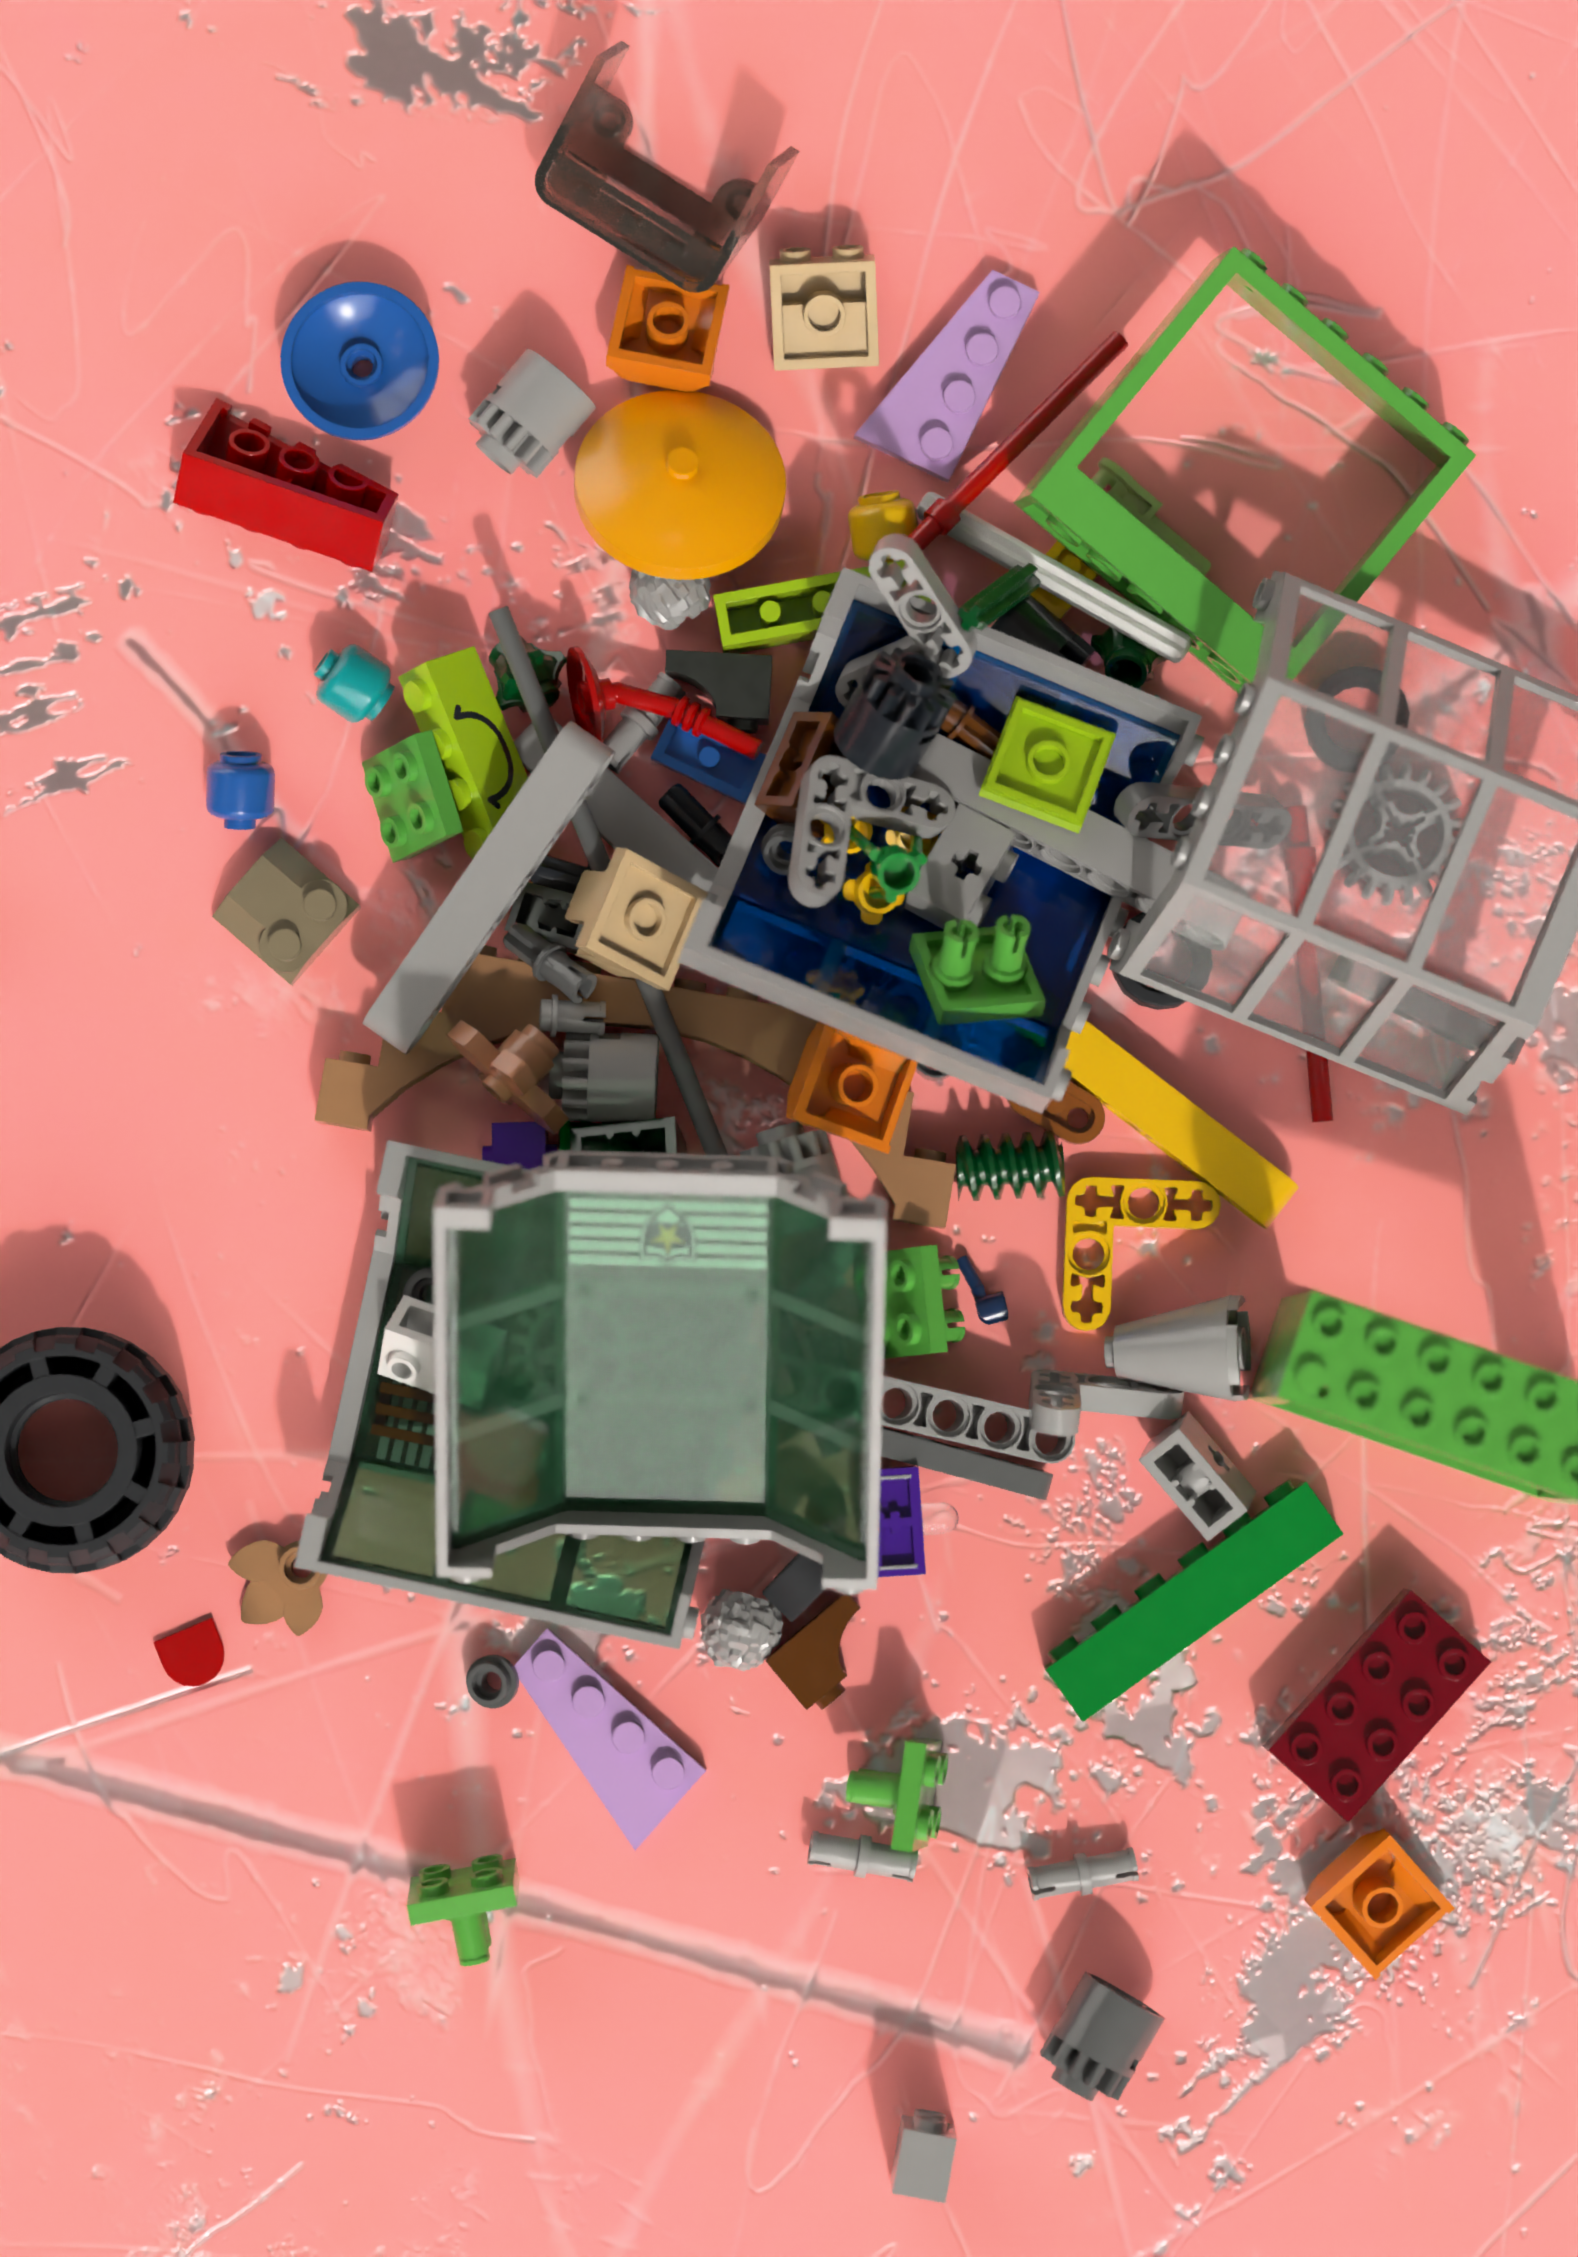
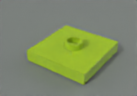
[978,696,1116,834]

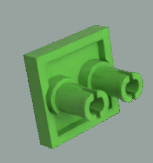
[362,730,464,863]
[909,915,1046,1026]
[857,1245,965,1360]
[846,1737,948,1852]
[406,1854,520,1966]

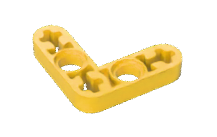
[1062,1177,1221,1331]

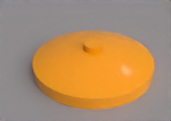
[574,390,786,580]

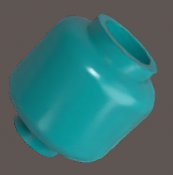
[313,644,395,723]

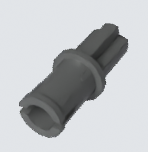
[503,923,597,1003]

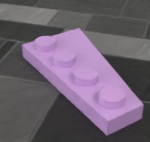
[854,270,1040,484]
[514,1628,707,1851]

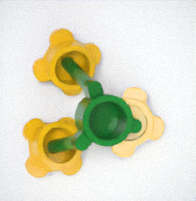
[820,806,943,925]

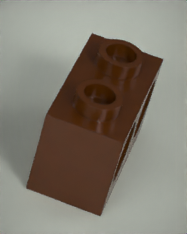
[754,712,847,838]

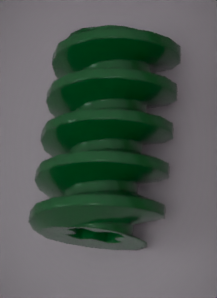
[955,1131,1065,1202]

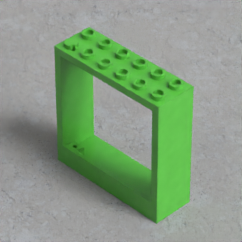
[1013,246,1476,696]
[1248,1290,1578,1505]

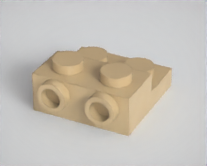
[769,245,879,371]

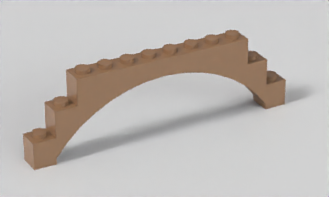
[314,945,956,1229]

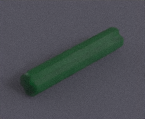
[957,563,1041,632]

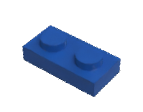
[650,718,766,805]

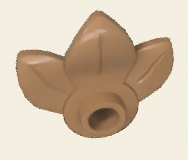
[228,1540,328,1636]

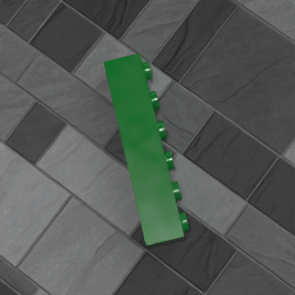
[1043,1479,1344,1722]

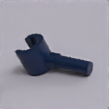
[957,1255,1008,1325]

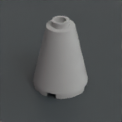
[1104,1295,1251,1402]

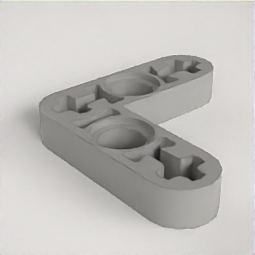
[835,534,977,707]
[788,755,956,907]
[1028,1370,1185,1436]

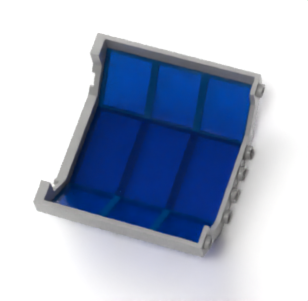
[678,567,1204,1113]

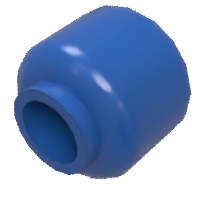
[206,751,275,830]

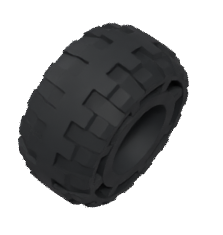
[0,1327,195,1574]

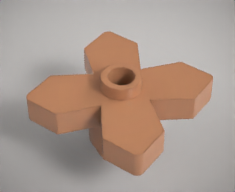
[446,1020,569,1135]

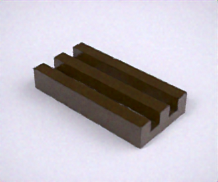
[370,1381,487,1453]

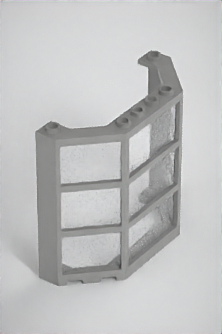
[1107,571,1578,1115]

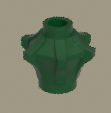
[1091,626,1168,688]
[489,635,568,713]

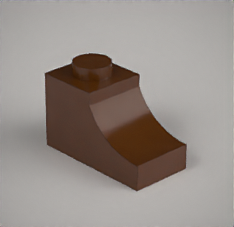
[765,1594,861,1710]

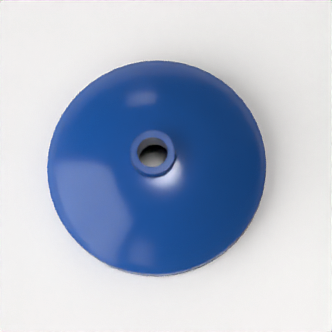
[280,282,440,441]

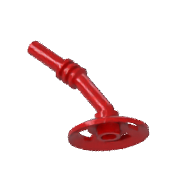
[566,646,764,760]

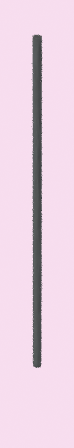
[489,606,846,1457]

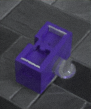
[864,1466,959,1578]

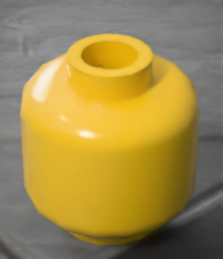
[848,490,918,563]

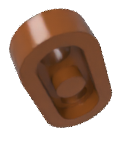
[1007,1064,1105,1145]

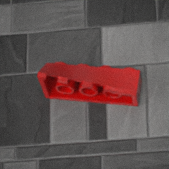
[173,397,399,572]

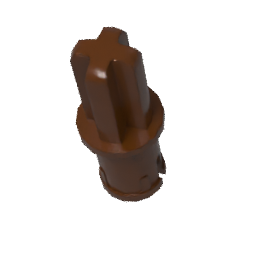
[941,699,1001,760]

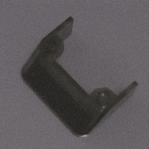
[535,40,800,293]

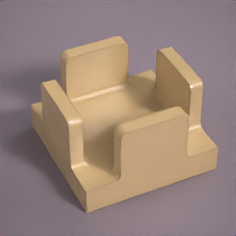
[565,847,708,991]

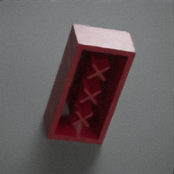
[1263,1588,1491,1823]

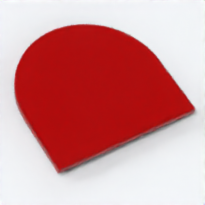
[153,1618,225,1687]

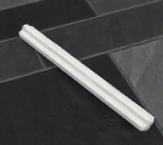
[916,492,1191,663]

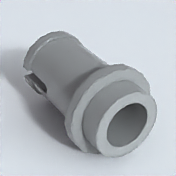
[539,994,606,1037]

